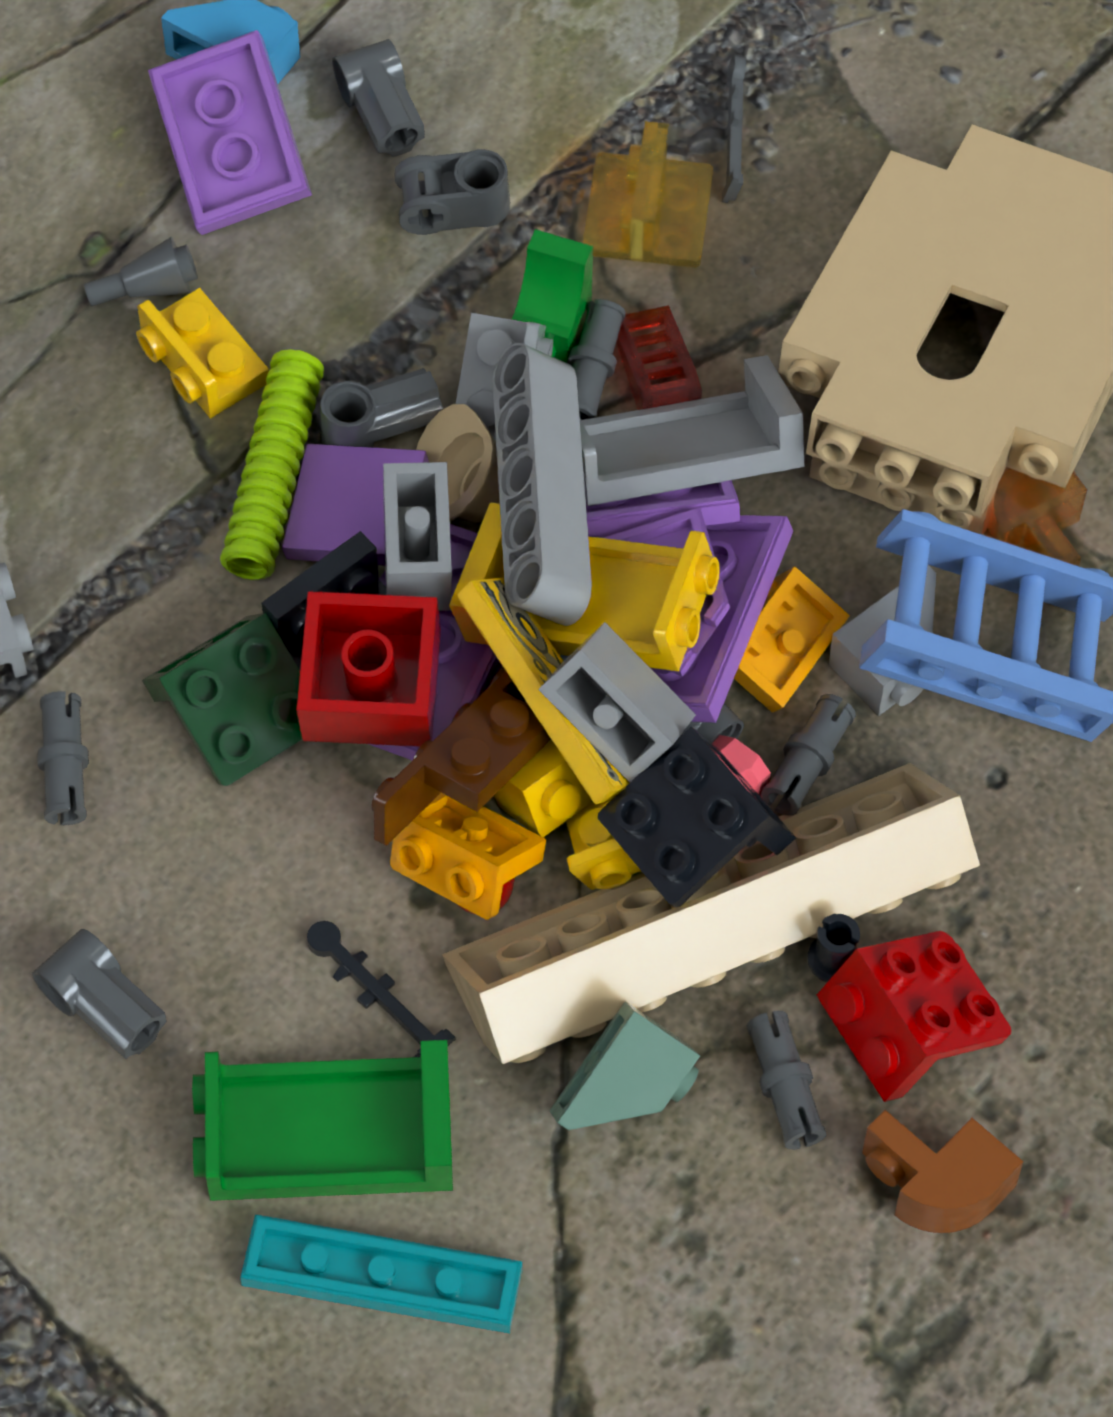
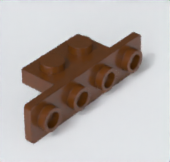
[371,667,551,846]

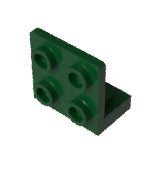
[142,613,302,786]

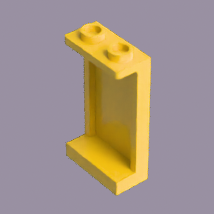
[449,502,720,672]

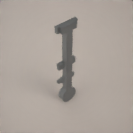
[722,55,746,203]

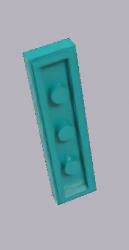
[240,1214,523,1334]

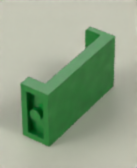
[192,1040,453,1201]

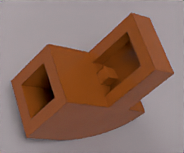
[862,1110,1024,1233]

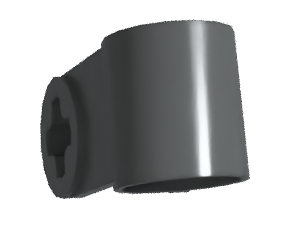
[394,149,511,235]

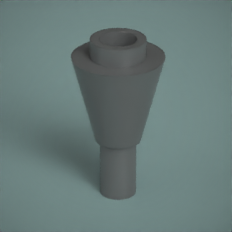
[84,237,198,306]

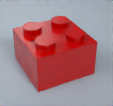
[297,592,441,747]

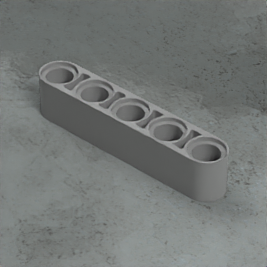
[493,343,592,626]

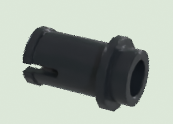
[807,914,860,982]

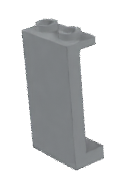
[580,355,805,506]

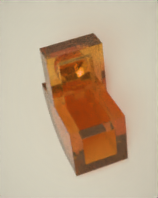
[987,468,1087,566]

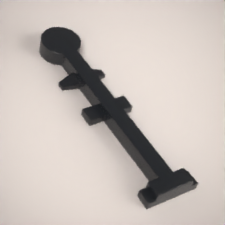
[307,921,456,1057]

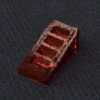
[616,305,702,410]

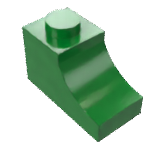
[511,229,593,364]

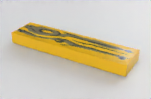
[457,578,630,804]

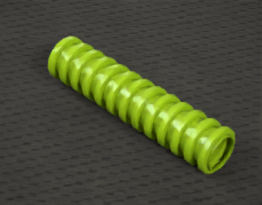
[220,349,324,580]

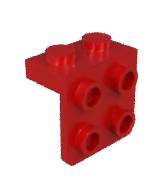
[816,931,1012,1102]

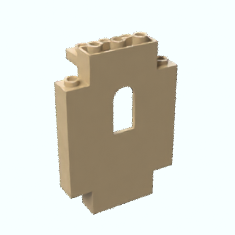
[778,124,1113,535]

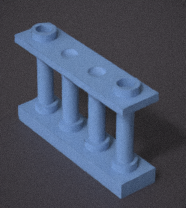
[859,509,1113,742]

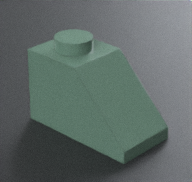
[550,1001,700,1130]

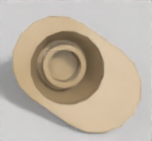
[416,404,500,523]

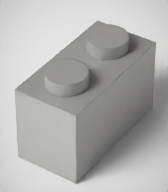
[383,462,452,611]
[538,622,696,783]

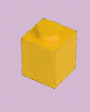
[494,740,592,837]

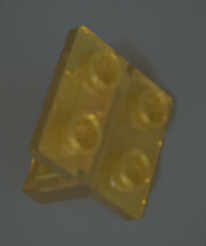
[583,121,713,268]

